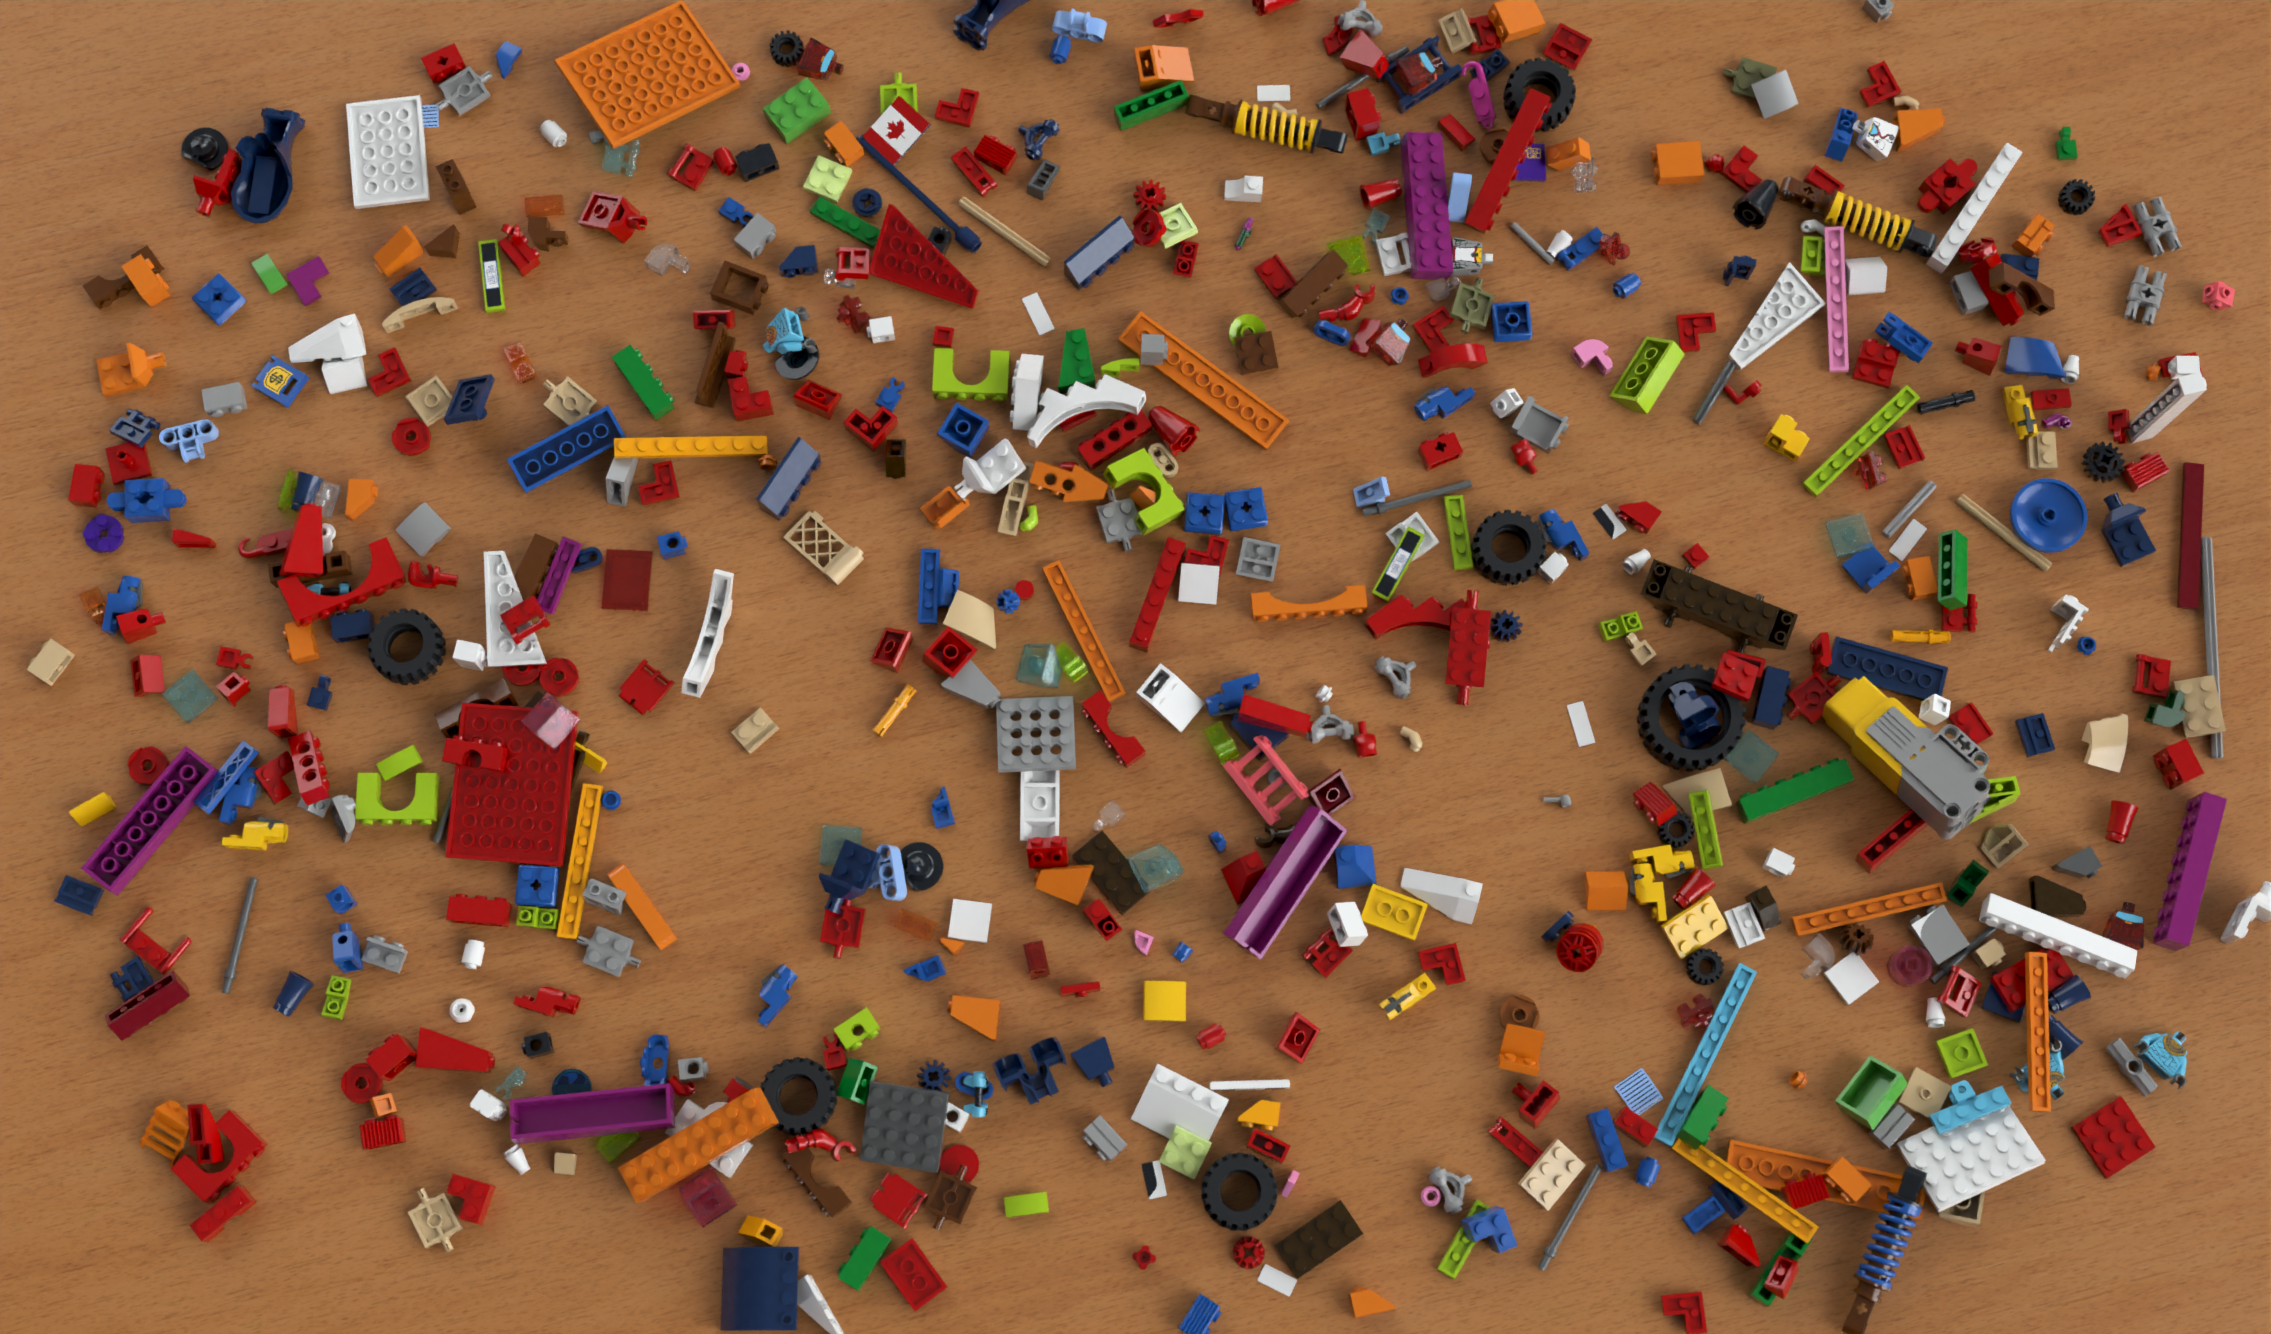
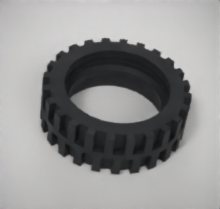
[1637,664,1746,772]

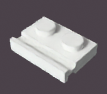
[1722,902,1765,949]

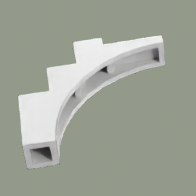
[1027,374,1147,448]
[681,569,734,698]

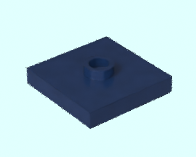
[1981,971,2026,1023]

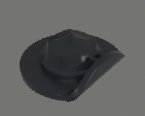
[181,128,228,170]
[775,336,819,380]
[900,842,943,891]

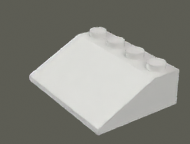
[1131,1064,1229,1141]

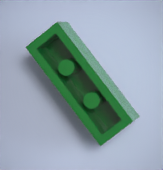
[1676,1085,1729,1150]
[837,1226,892,1291]

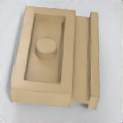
[1438,8,1477,53]
[2026,432,2058,470]
[731,707,779,754]

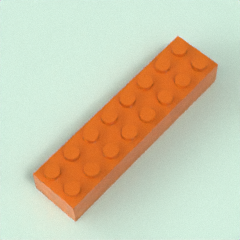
[618,1087,779,1203]

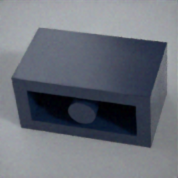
[330,609,374,643]

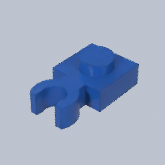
[718,197,753,227]
[875,377,905,413]
[1208,831,1227,854]

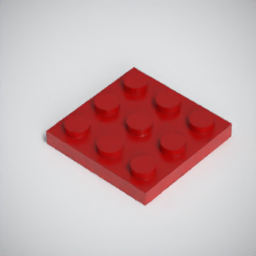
[2071,1096,2156,1179]

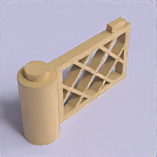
[783,510,864,586]

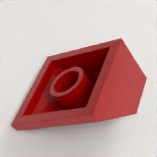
[922,626,978,678]
[1221,850,1266,905]
[1717,1224,1760,1269]

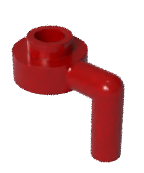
[1723,380,1762,405]

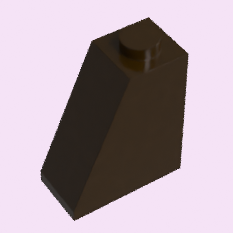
[2029,876,2086,917]

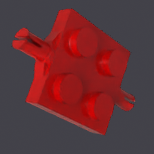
[1786,671,1841,725]
[820,899,866,959]

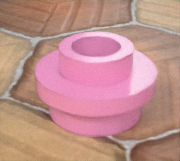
[731,63,750,81]
[1421,1186,1441,1207]

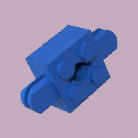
[107,478,187,523]

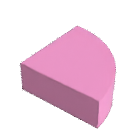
[1134,930,1154,956]
[1281,1170,1300,1198]

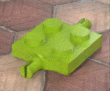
[880,72,918,115]

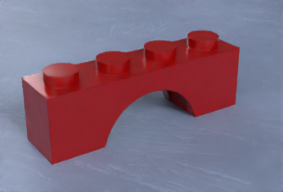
[1081,690,1146,768]

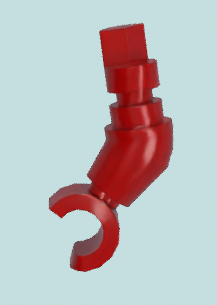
[1318,284,1375,322]
[785,1128,855,1162]

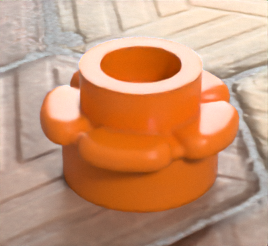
[2146,363,2161,381]
[758,455,777,470]
[1789,1071,1808,1089]

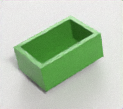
[763,78,831,144]
[1835,1055,1908,1130]

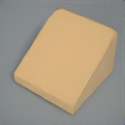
[554,1152,577,1175]

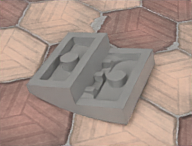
[1751,69,1799,119]
[396,502,451,556]
[1236,537,1281,582]

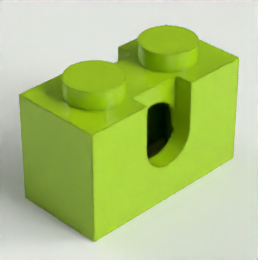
[833,1007,881,1051]

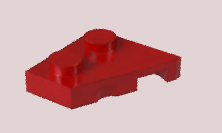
[2099,204,2142,247]

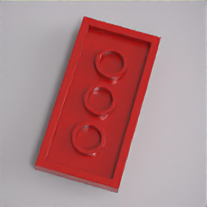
[1989,947,2074,1013]

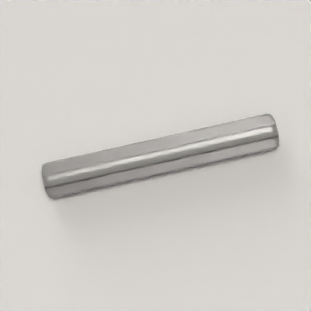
[1882,481,1937,538]

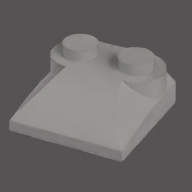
[329,795,356,843]

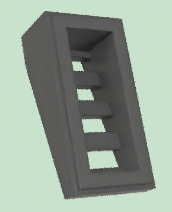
[1027,159,1060,200]

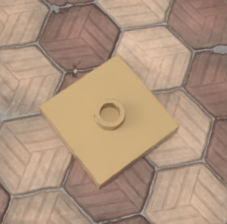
[405,375,452,427]
[1898,1067,1951,1120]

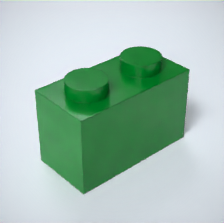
[836,1057,878,1105]

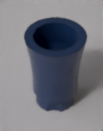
[291,472,325,512]
[273,970,314,1016]
[2048,974,2091,1014]
[2049,1015,2083,1060]

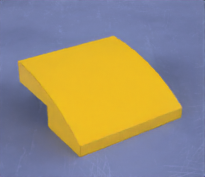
[1143,981,1186,1022]

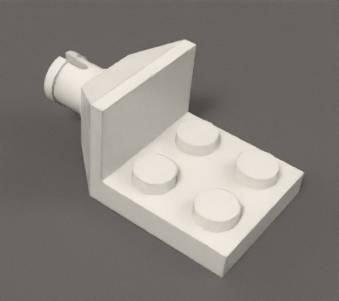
[954,438,1027,499]
[2220,881,2271,944]

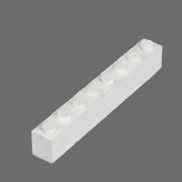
[1926,143,2023,274]
[2127,372,2207,443]
[1979,893,2137,978]

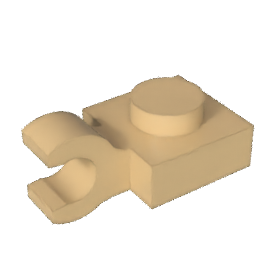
[1624,632,1657,667]

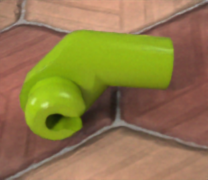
[1019,505,1038,532]

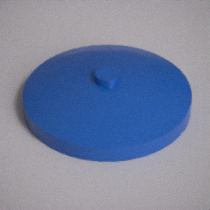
[2010,478,2087,553]

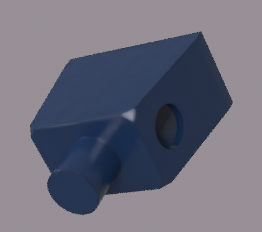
[1071,1036,1114,1088]

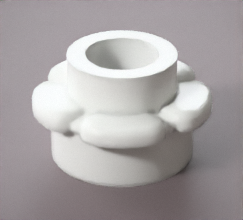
[1315,685,1333,703]

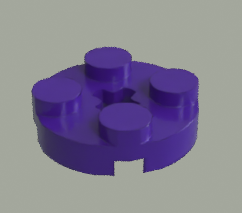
[83,514,124,553]

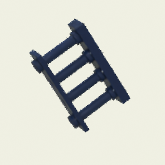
[1376,35,1463,114]

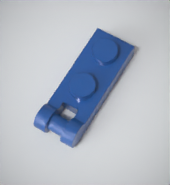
[1556,227,1609,271]

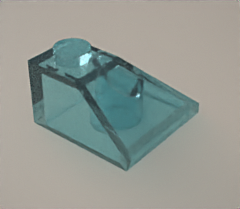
[1016,644,1062,688]
[1127,844,1184,893]

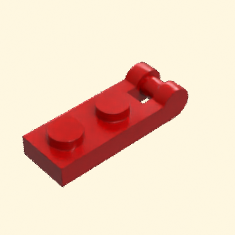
[951,146,997,197]
[1487,1116,1543,1168]

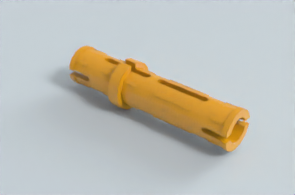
[1890,629,1951,645]
[872,684,917,737]

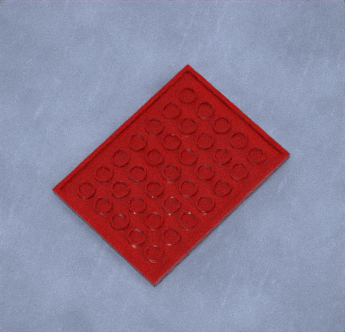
[445,703,579,867]

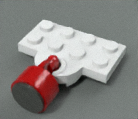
[665,1076,754,1178]

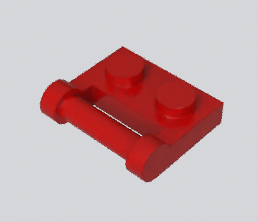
[1467,15,1502,56]
[666,143,715,191]
[835,247,870,281]
[500,595,551,645]
[1810,632,1832,674]
[2132,654,2171,699]
[1937,965,1982,1017]

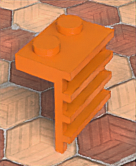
[919,485,970,529]
[140,1100,189,1166]

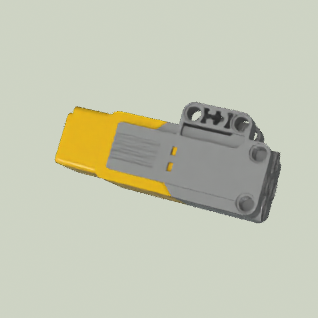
[1822,676,1991,840]

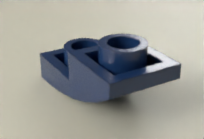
[1469,48,1510,82]

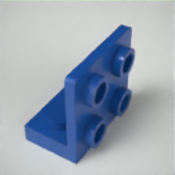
[1842,543,1900,594]

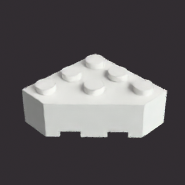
[1010,354,1044,431]

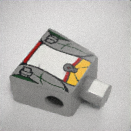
[1450,237,1493,277]

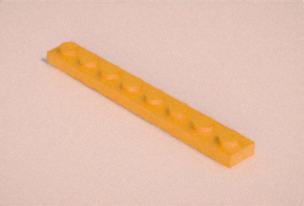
[614,436,768,459]
[557,783,603,940]
[1672,1138,1819,1244]

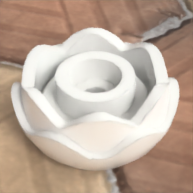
[449,998,475,1023]

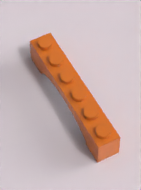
[1250,585,1367,622]

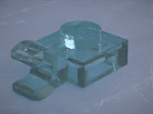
[495,1066,527,1101]

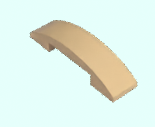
[382,297,459,333]

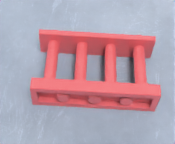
[1222,735,1310,826]

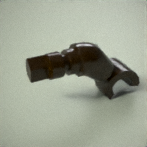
[1255,818,1301,848]

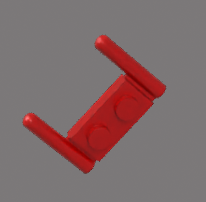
[120,907,192,975]

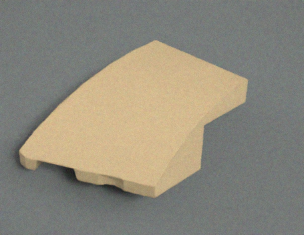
[943,590,996,650]
[2081,714,2128,773]
[1662,768,1732,818]

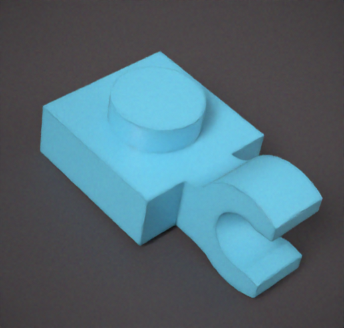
[1366,132,1400,156]

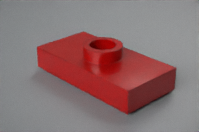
[2030,388,2072,410]
[1060,981,1100,998]

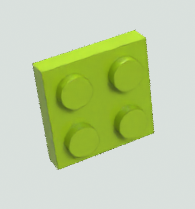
[1935,1028,1988,1079]

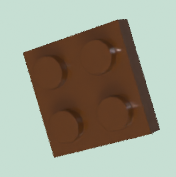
[1234,331,1279,375]

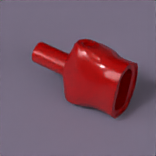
[1509,439,1538,475]
[1353,721,1377,758]

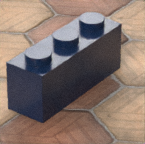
[1751,666,1791,730]

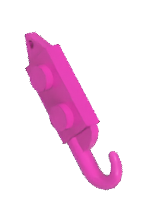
[1462,61,1497,130]

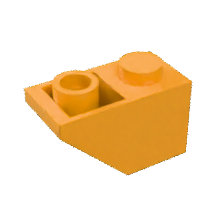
[1237,1100,1280,1131]
[738,1216,783,1247]

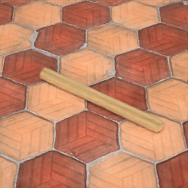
[959,197,1050,266]
[1956,494,2052,571]

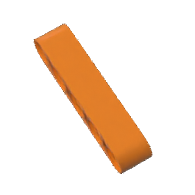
[607,863,677,951]

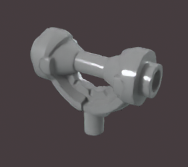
[1338,0,1383,38]
[1374,656,1417,700]
[1306,705,1354,744]
[1427,1166,1472,1215]

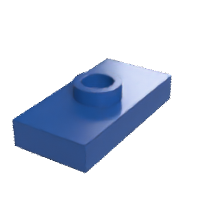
[938,568,959,608]
[1681,1195,1726,1235]

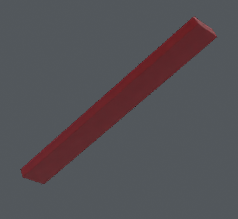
[2177,462,2204,610]

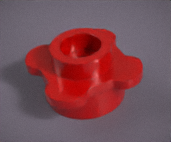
[1132,1245,1156,1270]

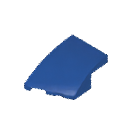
[2005,337,2066,378]

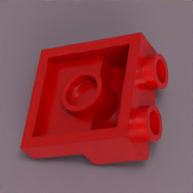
[1852,338,1900,389]

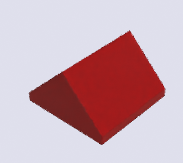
[793,380,842,420]
[870,627,913,673]
[1275,1012,1321,1064]

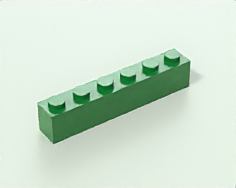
[1736,758,1855,824]

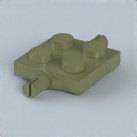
[1723,57,1777,101]
[1449,277,1494,334]

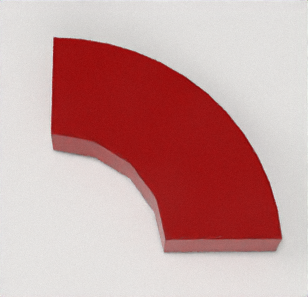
[1153,9,1204,28]
[1322,16,1353,56]

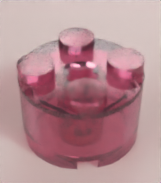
[1887,945,1932,987]

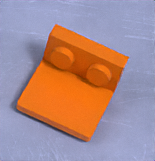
[1498,1023,1545,1077]

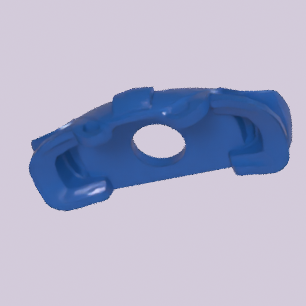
[640,1034,669,1086]

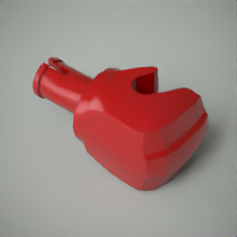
[408,560,458,589]

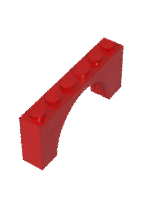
[277,537,406,627]

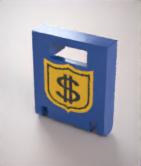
[250,355,309,408]

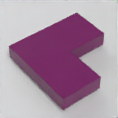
[286,256,329,306]

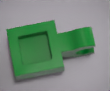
[2055,126,2078,161]

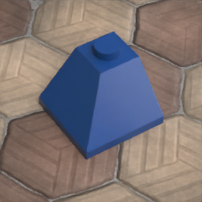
[1333,845,1377,889]

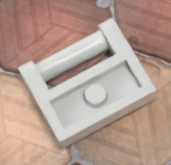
[1375,233,1411,276]

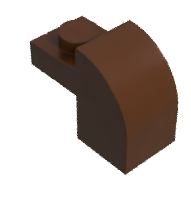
[528,217,568,252]

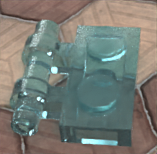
[601,139,641,177]

